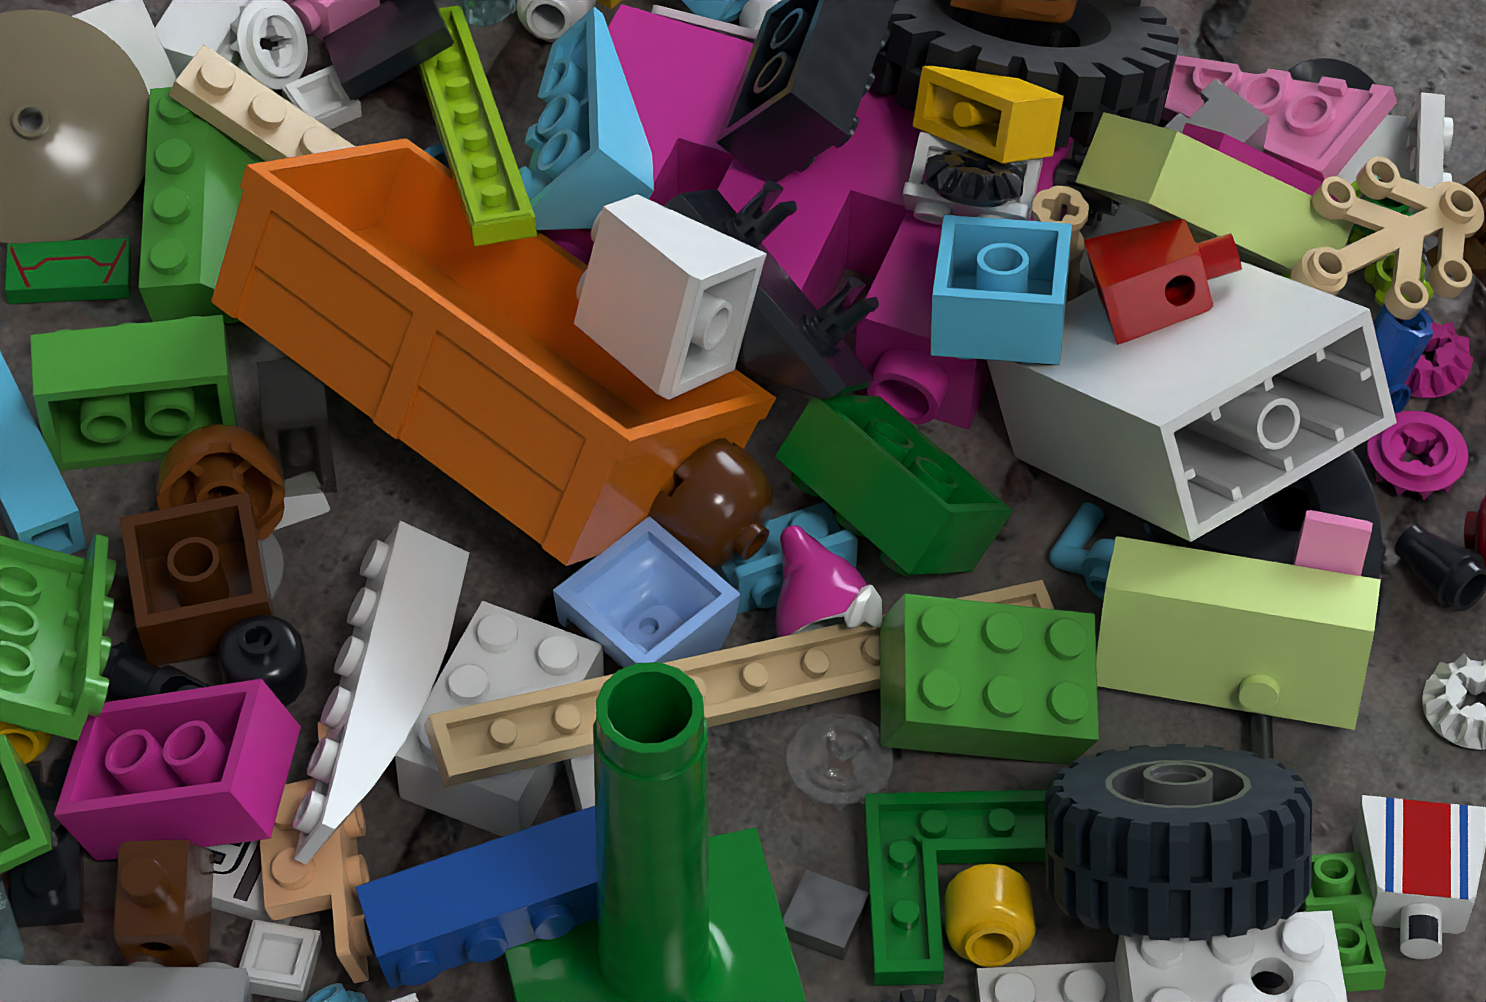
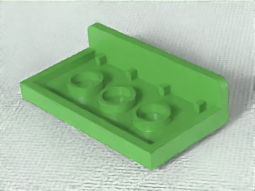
[0,534,116,741]

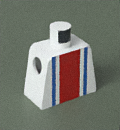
[1352,795,1486,959]

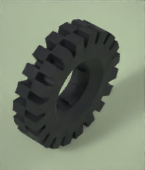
[871,0,1180,147]

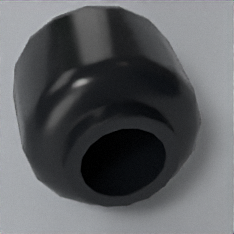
[217,614,308,707]

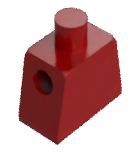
[1083,219,1242,345]

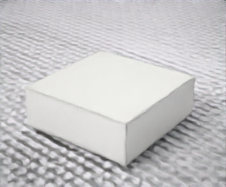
[281,65,362,130]
[239,919,322,1002]

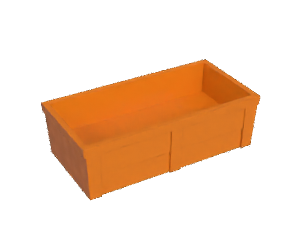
[211,138,776,566]

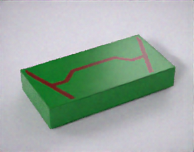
[5,237,132,304]

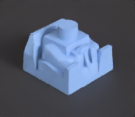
[553,516,741,668]

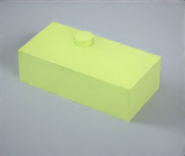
[1075,112,1354,276]
[1096,536,1381,730]

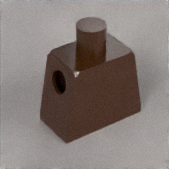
[114,840,214,967]

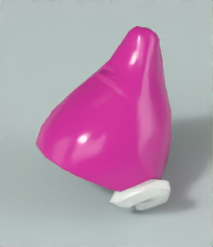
[775,525,883,638]

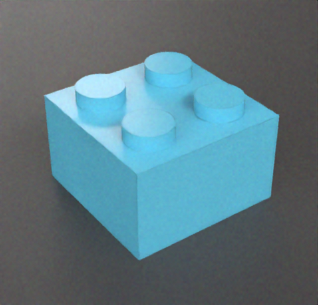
[931,215,1072,365]

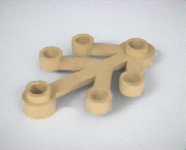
[1290,156,1484,320]

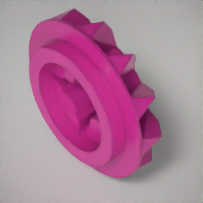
[1405,313,1473,398]
[1366,411,1468,500]

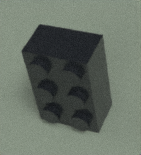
[716,0,896,182]

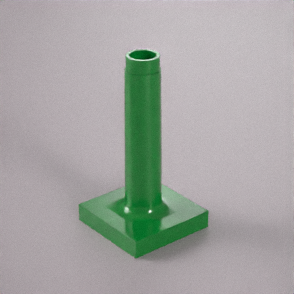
[502,662,807,1002]

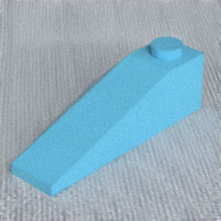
[519,7,654,230]

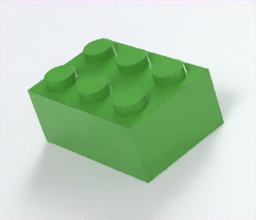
[30,315,238,471]
[880,593,1099,765]

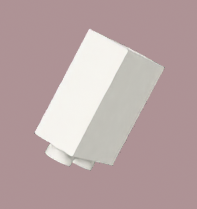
[987,261,1397,542]

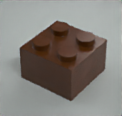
[120,492,274,666]

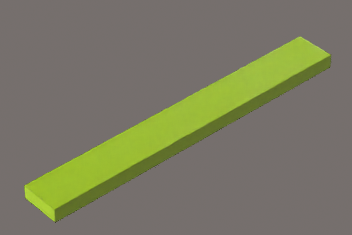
[417,5,537,247]

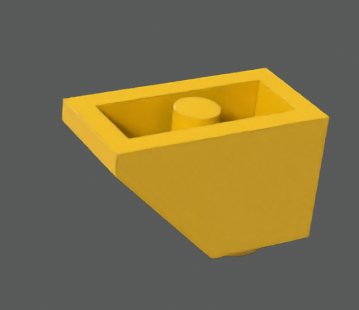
[913,66,1064,163]

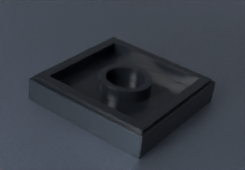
[323,0,454,101]

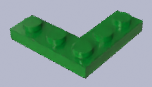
[864,790,1047,986]

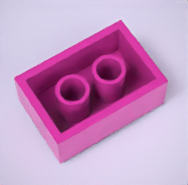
[54,679,301,861]

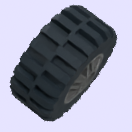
[1045,744,1312,941]

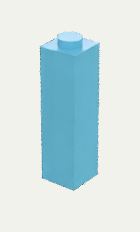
[0,352,87,554]

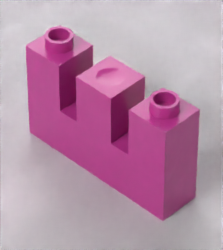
[538,4,1074,430]

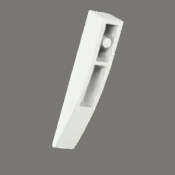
[293,521,470,864]

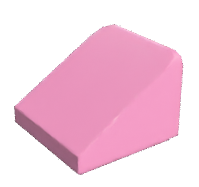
[1293,510,1373,576]

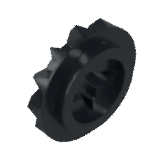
[923,150,1024,207]

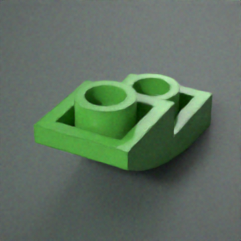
[1298,852,1386,992]

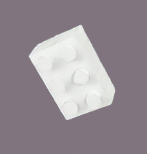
[395,601,604,837]

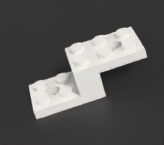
[975,911,1348,1002]

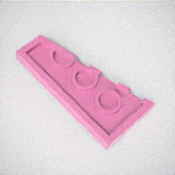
[1161,55,1397,182]

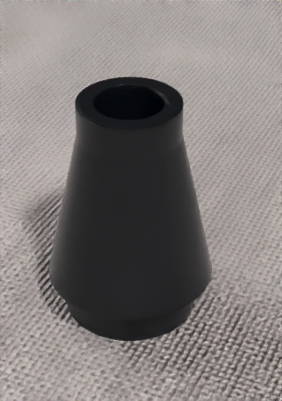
[1394,524,1486,611]

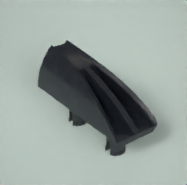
[664,180,879,399]

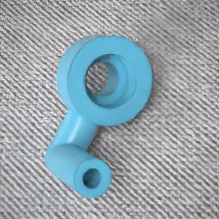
[1049,502,1115,600]

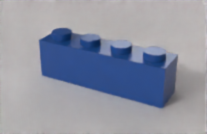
[356,806,598,989]

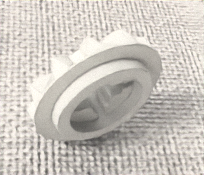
[229,0,308,91]
[1422,653,1486,750]

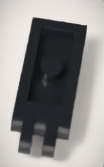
[11,758,84,928]

